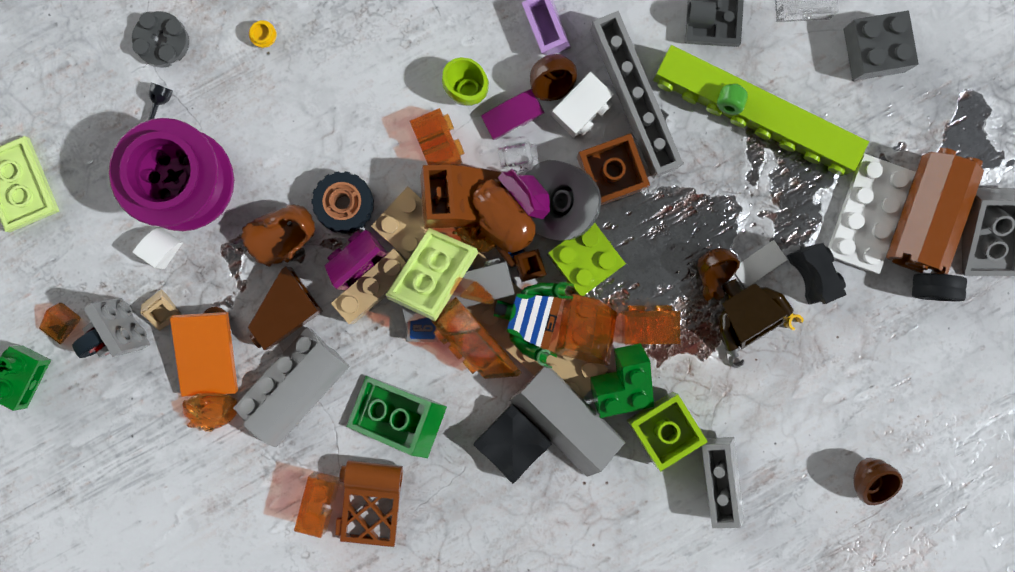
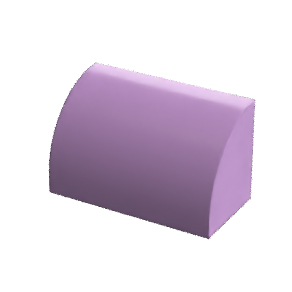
[521,0,571,55]

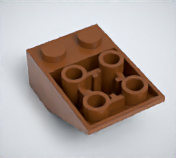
[420,164,501,229]

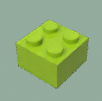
[547,223,626,298]
[627,391,708,472]

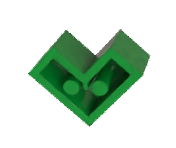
[590,343,654,418]

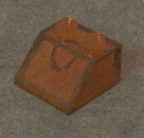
[556,294,617,366]

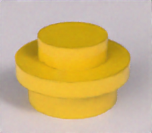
[249,20,277,48]

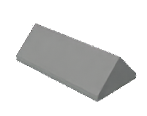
[509,367,626,477]

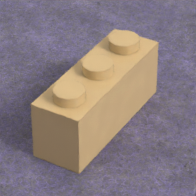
[331,249,407,324]

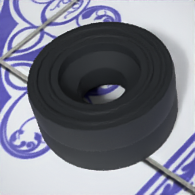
[912,273,967,302]

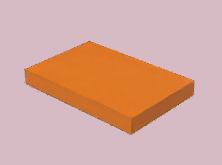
[170,312,238,397]

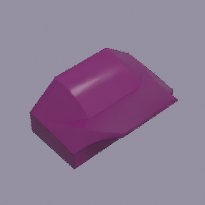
[498,169,550,219]

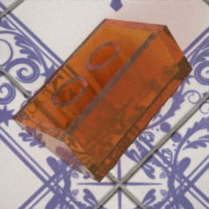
[430,297,522,379]

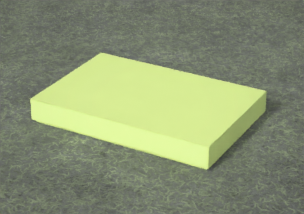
[0,136,60,232]
[386,228,478,321]

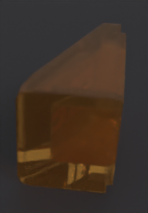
[460,281,496,305]
[39,303,81,344]

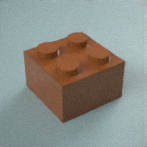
[576,133,650,205]

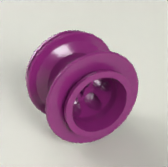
[109,118,235,232]

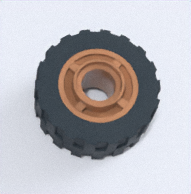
[311,171,374,234]

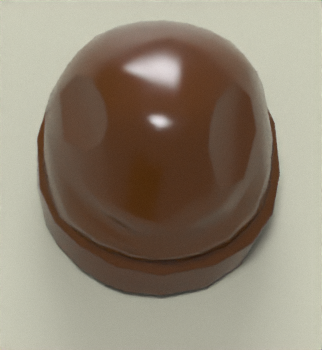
[530,54,577,101]
[853,458,903,506]

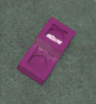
[481,89,545,140]

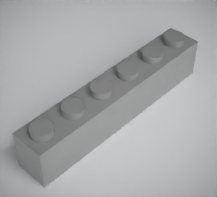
[590,11,683,179]

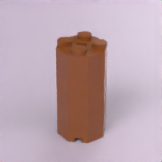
[886,148,984,274]

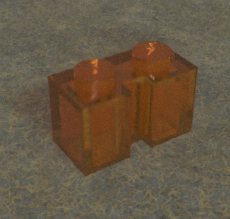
[410,108,465,165]
[621,305,681,345]
[294,471,340,538]

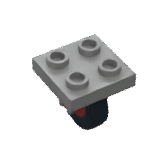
[72,298,150,358]

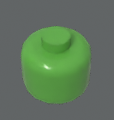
[717,84,748,115]

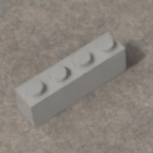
[401,258,515,322]

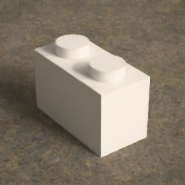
[551,72,614,138]

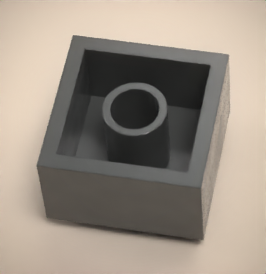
[843,10,919,81]

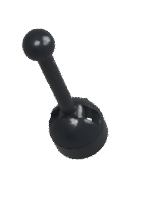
[148,82,173,120]

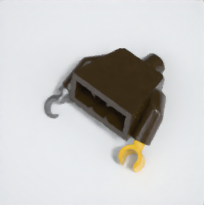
[719,279,804,368]

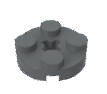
[132,11,189,68]

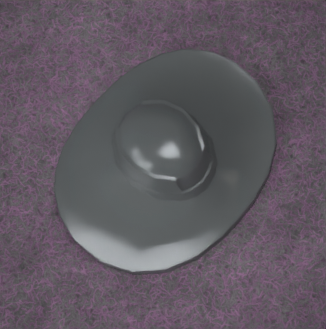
[523,160,601,241]

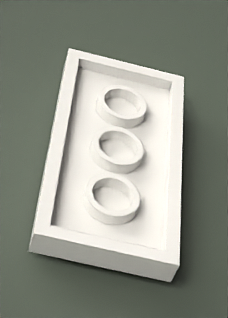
[828,153,916,274]

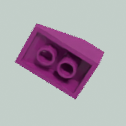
[324,230,388,290]

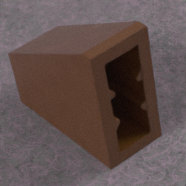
[248,266,323,350]

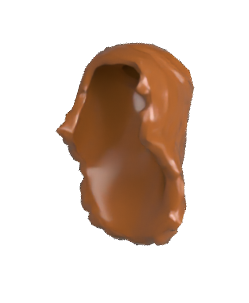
[472,179,536,253]
[240,204,316,267]

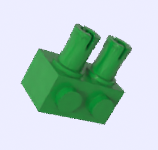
[0,345,51,411]

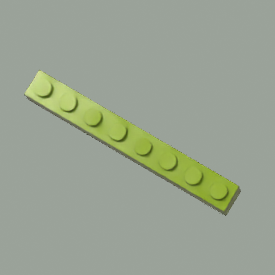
[653,45,869,176]

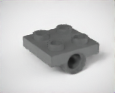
[685,0,744,47]

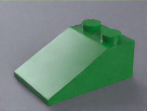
[346,376,447,458]

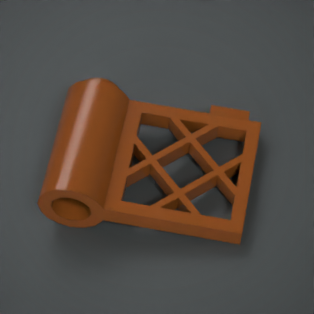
[335,460,403,547]

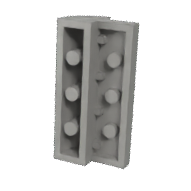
[233,327,350,447]

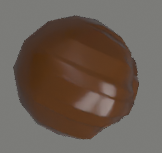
[697,248,740,302]

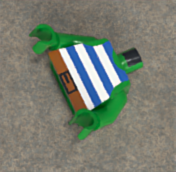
[493,282,574,369]

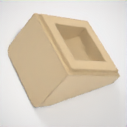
[140,289,181,331]

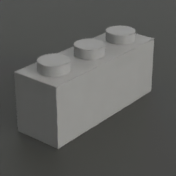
[702,437,744,528]

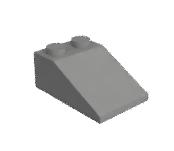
[962,188,1015,276]

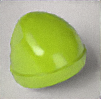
[442,57,489,106]

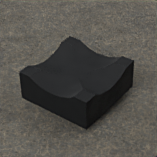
[787,243,847,305]
[473,404,552,484]

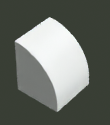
[133,227,183,269]

